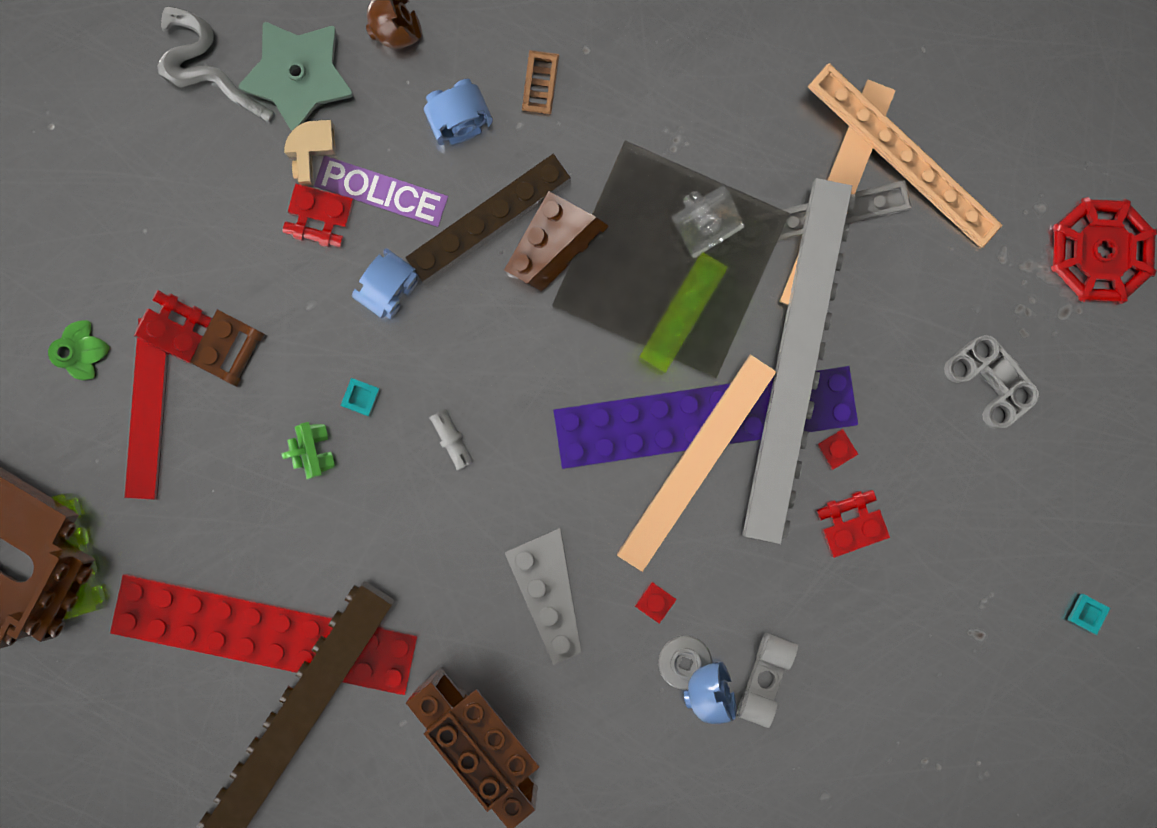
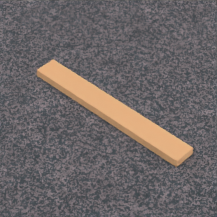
[807,63,1003,248]
[779,80,896,305]
[617,354,776,572]

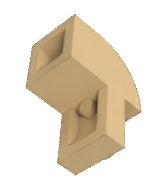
[284,120,336,186]

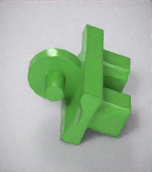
[281,422,335,479]

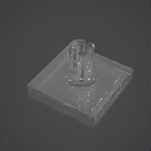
[672,184,744,259]

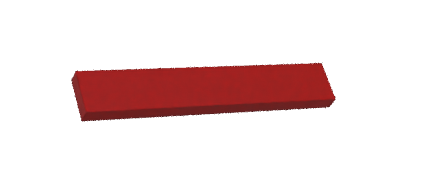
[124,318,168,500]

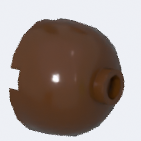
[366,0,422,49]

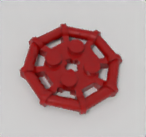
[1051,197,1157,304]

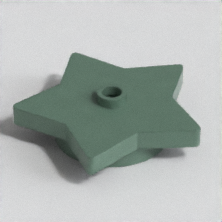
[239,22,353,131]

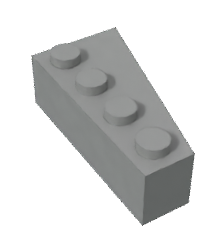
[505,528,581,665]

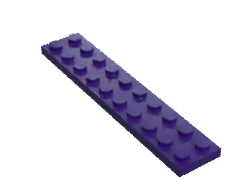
[553,366,858,469]

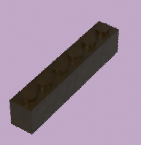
[405,153,571,285]

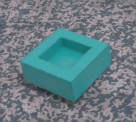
[340,378,380,417]
[1067,594,1111,635]

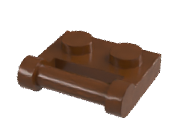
[190,309,265,387]

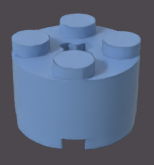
[424,79,493,145]
[352,248,418,319]

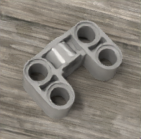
[944,335,1039,429]
[736,633,798,728]

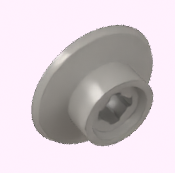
[658,636,712,690]

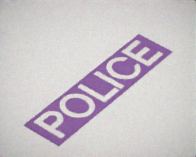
[314,156,448,227]

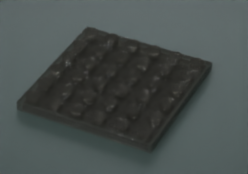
[552,141,790,378]

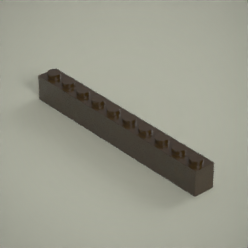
[197,581,395,828]

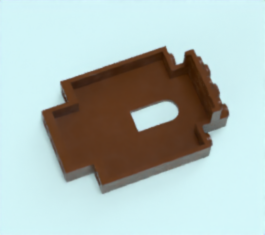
[0,467,95,649]
[406,668,540,828]

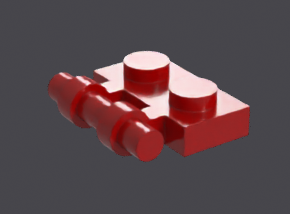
[282,183,354,248]
[133,290,212,363]
[816,490,890,558]

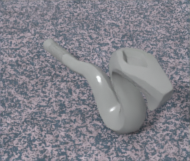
[158,7,274,122]

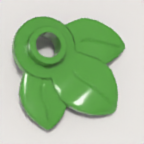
[48,320,110,380]

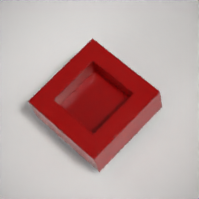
[816,429,859,470]
[635,582,677,624]

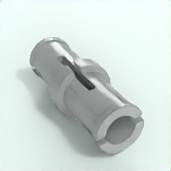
[429,409,474,470]

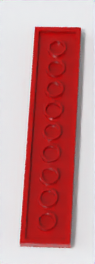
[110,574,418,696]

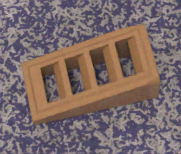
[522,50,559,114]

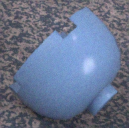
[684,662,736,724]

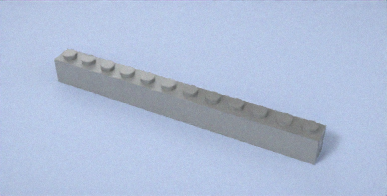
[742,178,855,544]

